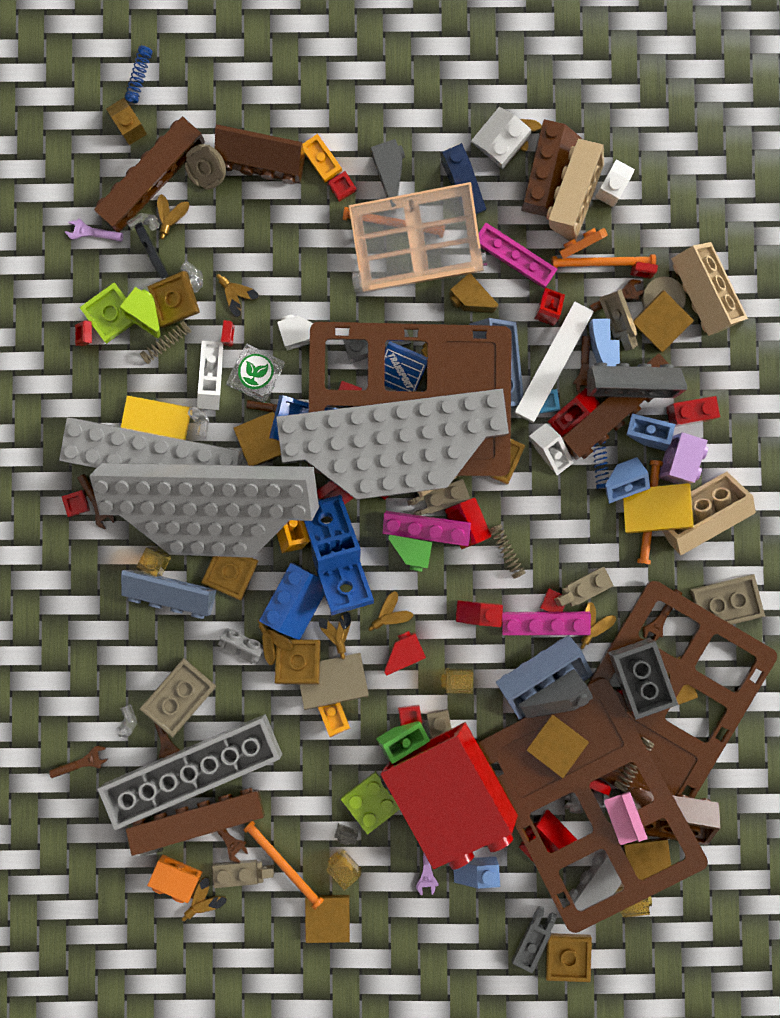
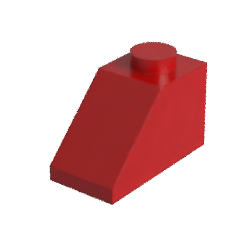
[548,388,600,437]
[456,600,503,627]
[384,631,426,676]

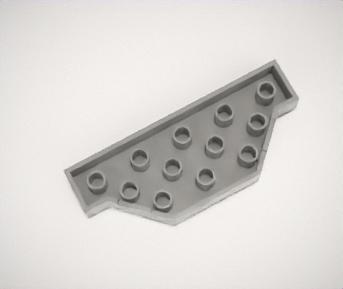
[276,389,509,500]
[90,463,319,558]

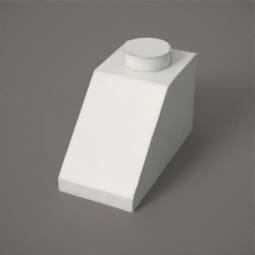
[595,160,635,208]
[277,315,313,351]
[529,423,574,475]

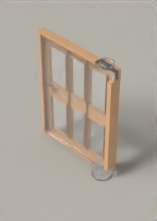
[349,182,488,293]

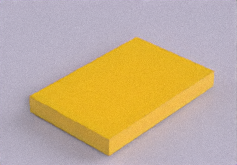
[121,396,192,440]
[623,483,694,533]

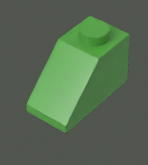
[388,535,432,572]
[376,721,430,764]

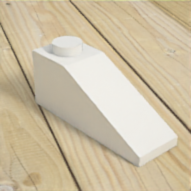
[197,340,223,410]

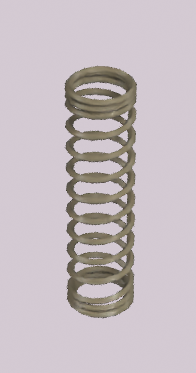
[140,321,191,364]
[489,524,526,579]
[614,737,655,792]

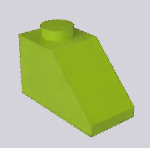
[120,287,160,339]

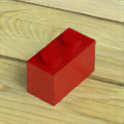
[666,396,720,427]

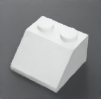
[471,107,531,169]

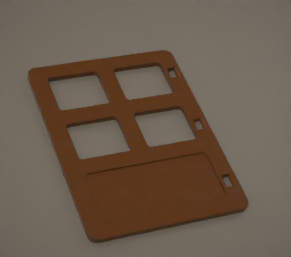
[308,322,512,476]
[587,581,777,798]
[478,679,708,933]

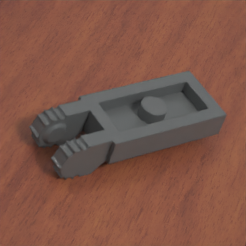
[511,906,557,973]

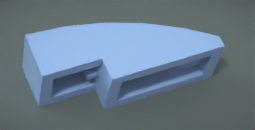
[588,319,620,366]

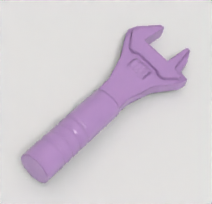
[65,218,123,242]
[416,852,439,895]

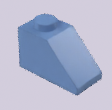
[626,414,676,451]
[605,457,650,503]
[453,857,500,889]

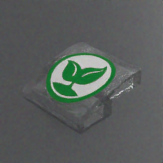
[226,344,285,403]

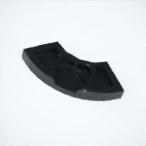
[135,222,169,279]

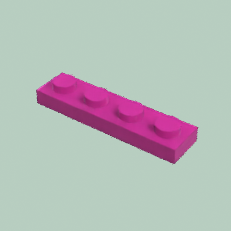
[479,223,557,289]
[383,511,471,546]
[502,611,591,635]

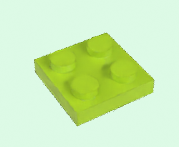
[79,282,135,344]
[341,771,400,835]

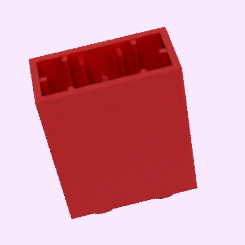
[380,722,518,870]

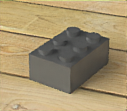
[608,638,678,720]

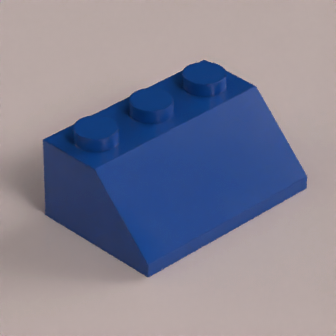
[259,563,324,640]

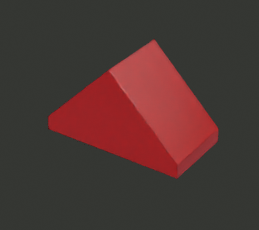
[534,288,565,326]

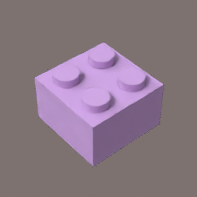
[659,432,708,484]

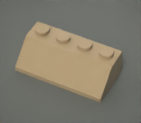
[546,139,604,241]
[671,242,748,336]
[662,472,756,556]

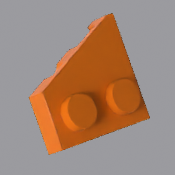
[559,228,608,259]

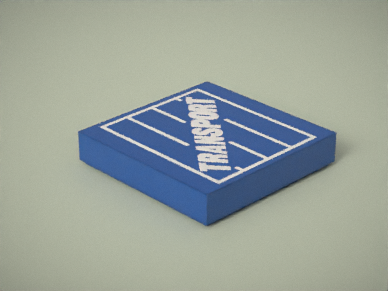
[384,341,427,391]

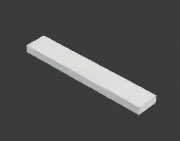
[514,302,594,423]

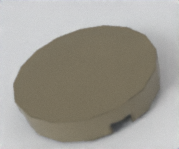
[185,144,226,190]
[641,276,686,309]

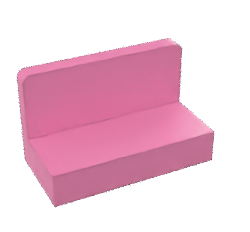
[604,792,648,845]

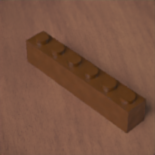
[94,116,205,232]
[562,353,669,460]
[126,787,265,856]

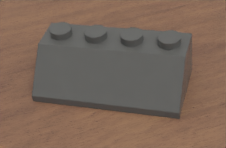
[587,363,687,398]

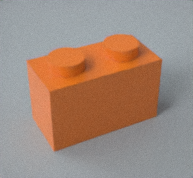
[147,855,202,903]

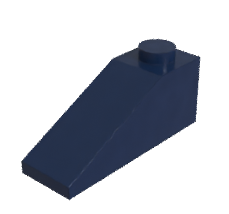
[441,143,486,215]

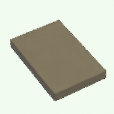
[689,574,765,625]
[300,653,369,710]
[140,658,217,738]

